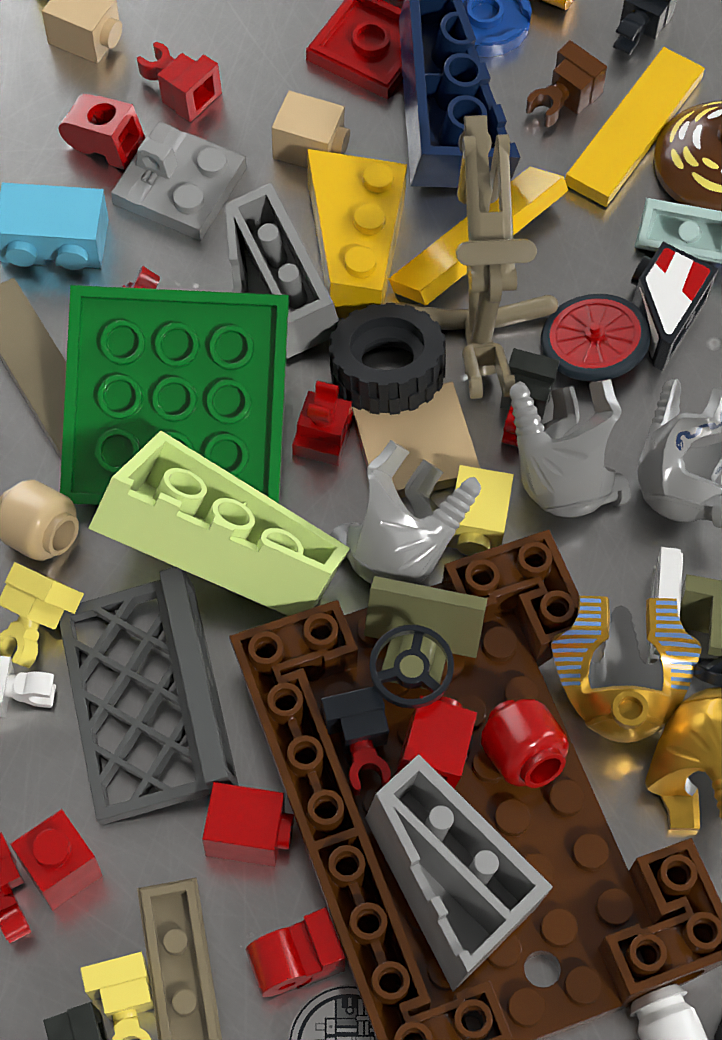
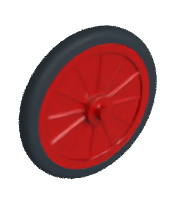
[541,294,651,381]

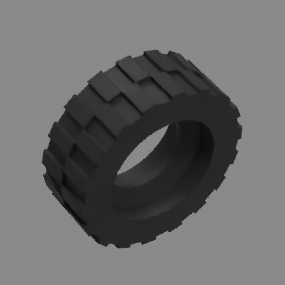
[329,303,446,415]

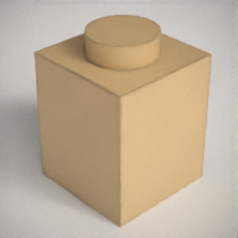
[42,0,122,64]
[272,90,350,169]

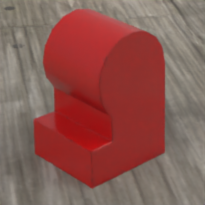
[58,94,145,170]
[245,907,346,997]

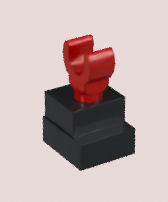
[320,686,391,796]

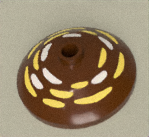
[654,100,722,211]

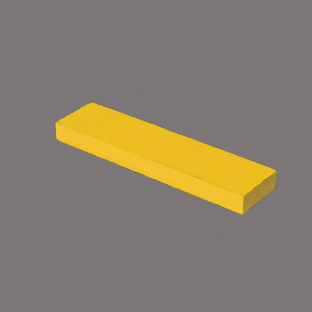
[565,47,705,207]
[388,166,568,305]

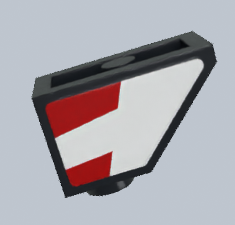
[631,241,718,371]

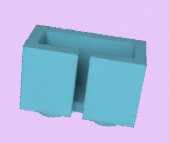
[0,182,109,270]

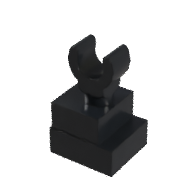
[613,0,676,55]

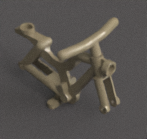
[396,115,558,399]

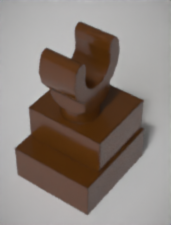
[526,40,607,127]

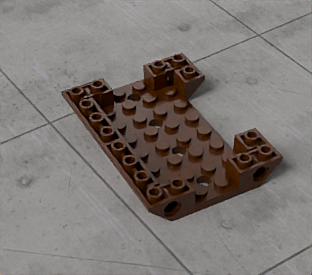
[229,529,722,1040]

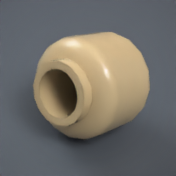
[0,479,79,561]

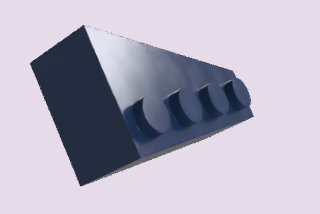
[399,0,521,188]

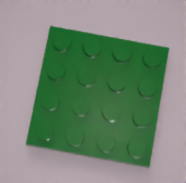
[60,285,289,505]

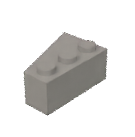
[225,182,339,359]
[365,754,553,992]

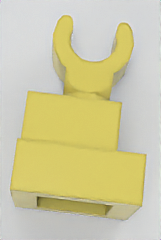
[0,562,84,668]
[80,951,154,1040]

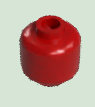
[481,699,569,788]

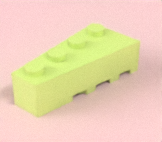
[88,431,350,616]

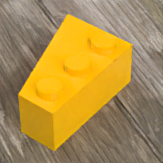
[307,149,407,319]

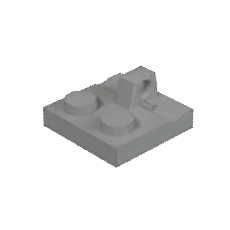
[111,121,247,241]

